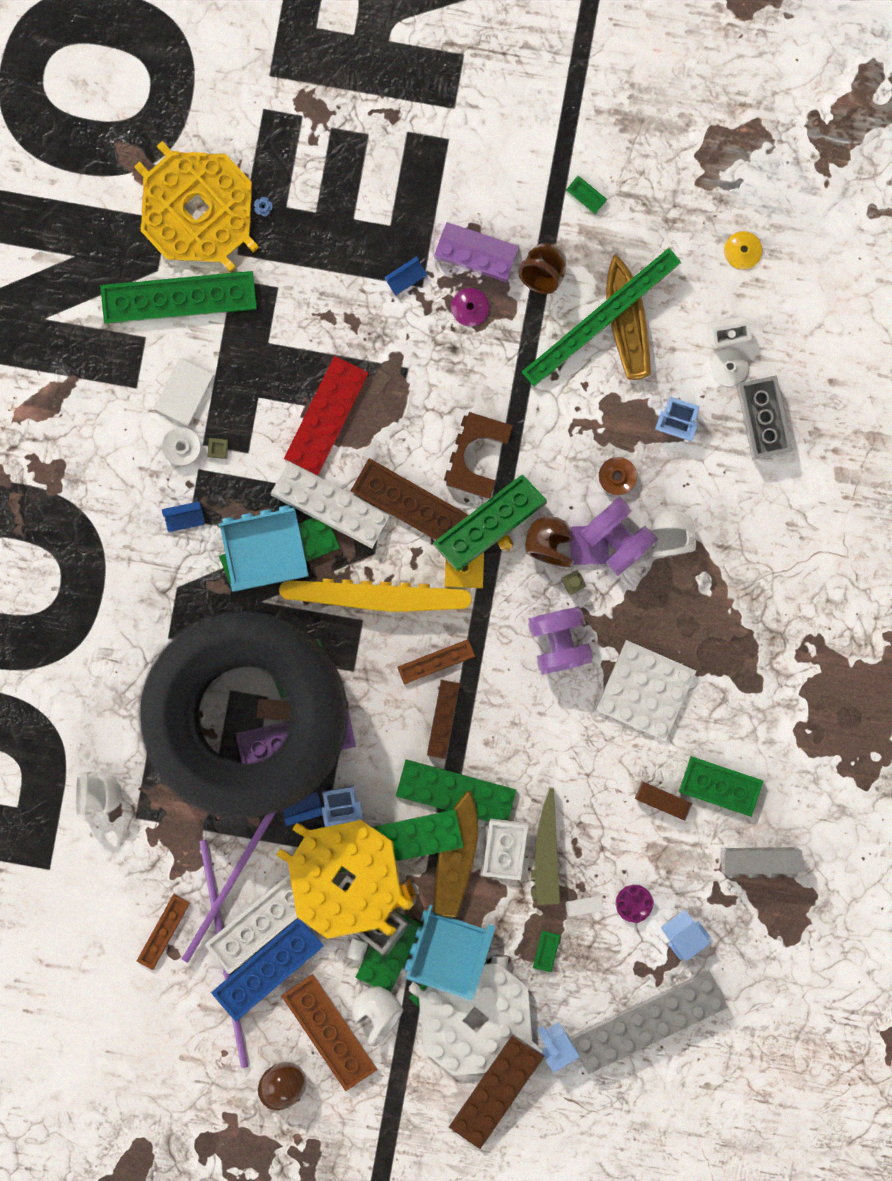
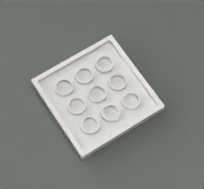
[595,640,696,741]

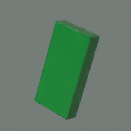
[566,175,607,215]
[533,930,561,972]

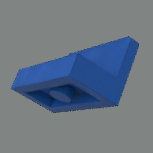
[385,257,427,296]
[161,501,205,532]
[283,792,323,826]

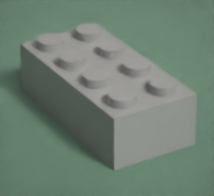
[736,375,793,460]
[720,847,803,878]
[339,876,411,955]

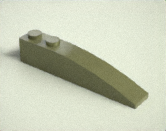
[531,787,560,905]

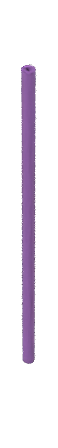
[182,812,276,963]
[199,840,249,1068]

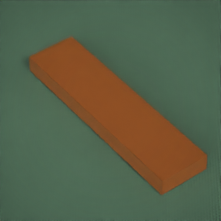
[397,639,475,684]
[136,893,191,970]

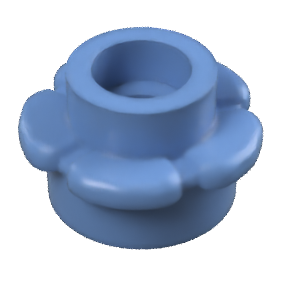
[254,197,273,216]

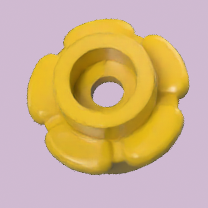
[497,534,514,552]

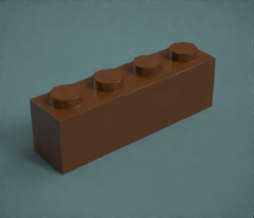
[427,679,460,759]

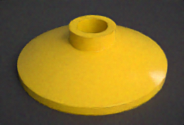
[724,231,762,270]

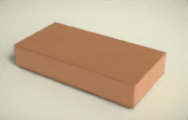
[257,699,290,721]

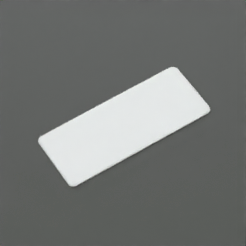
[565,896,604,917]

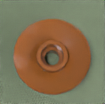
[599,457,637,495]

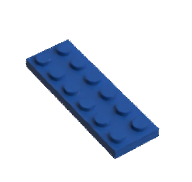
[211,917,324,1022]

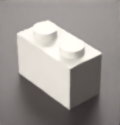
[707,316,752,347]

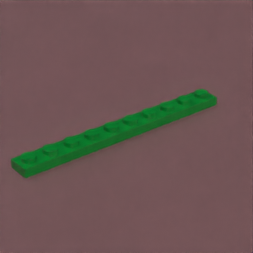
[522,248,682,387]

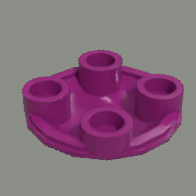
[615,884,654,923]

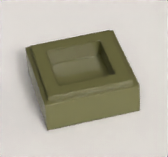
[207,438,229,459]

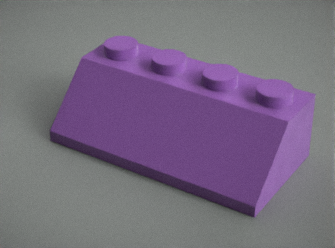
[434,222,519,283]

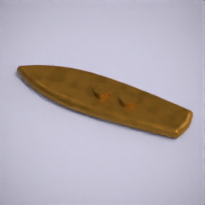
[606,254,651,380]
[433,791,478,918]

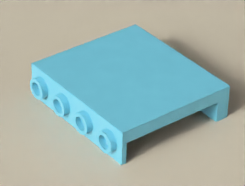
[218,505,309,592]
[405,904,495,1001]

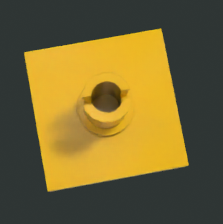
[444,552,484,588]

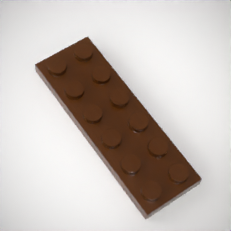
[350,458,468,540]
[449,1034,544,1149]

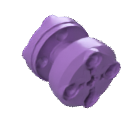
[579,496,658,576]
[528,606,593,675]

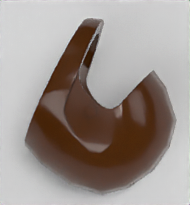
[518,243,566,294]
[525,516,574,568]
[258,1062,307,1110]

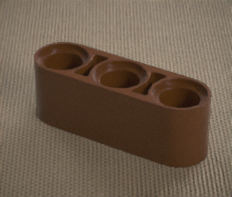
[634,781,693,821]

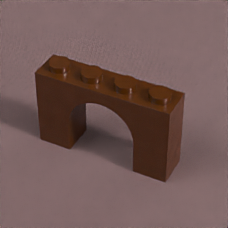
[443,412,513,499]

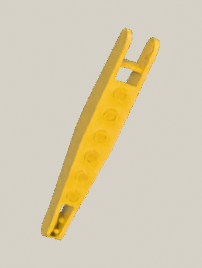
[279,578,472,612]

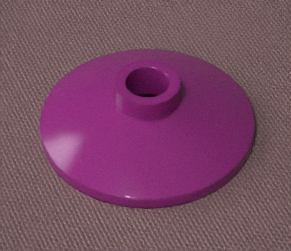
[451,288,489,327]

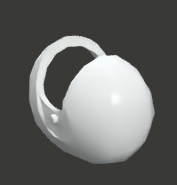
[651,510,696,557]
[75,772,122,818]
[352,986,403,1047]

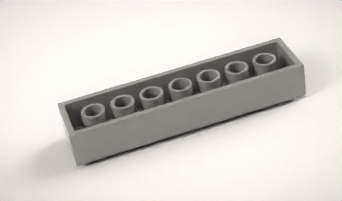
[571,970,728,1074]

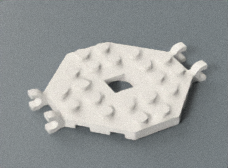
[409,962,543,1076]

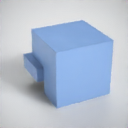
[655,397,700,442]
[322,785,363,827]
[661,910,711,962]
[537,1022,580,1073]

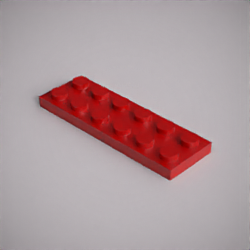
[284,356,369,476]

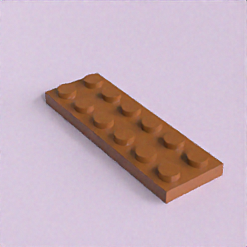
[281,974,378,1091]

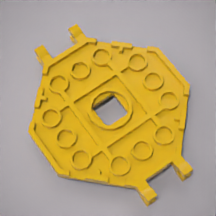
[134,141,259,273]
[276,820,414,939]

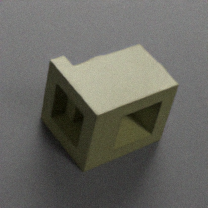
[560,570,586,595]

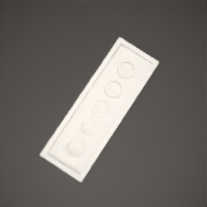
[271,462,390,548]
[204,874,297,974]

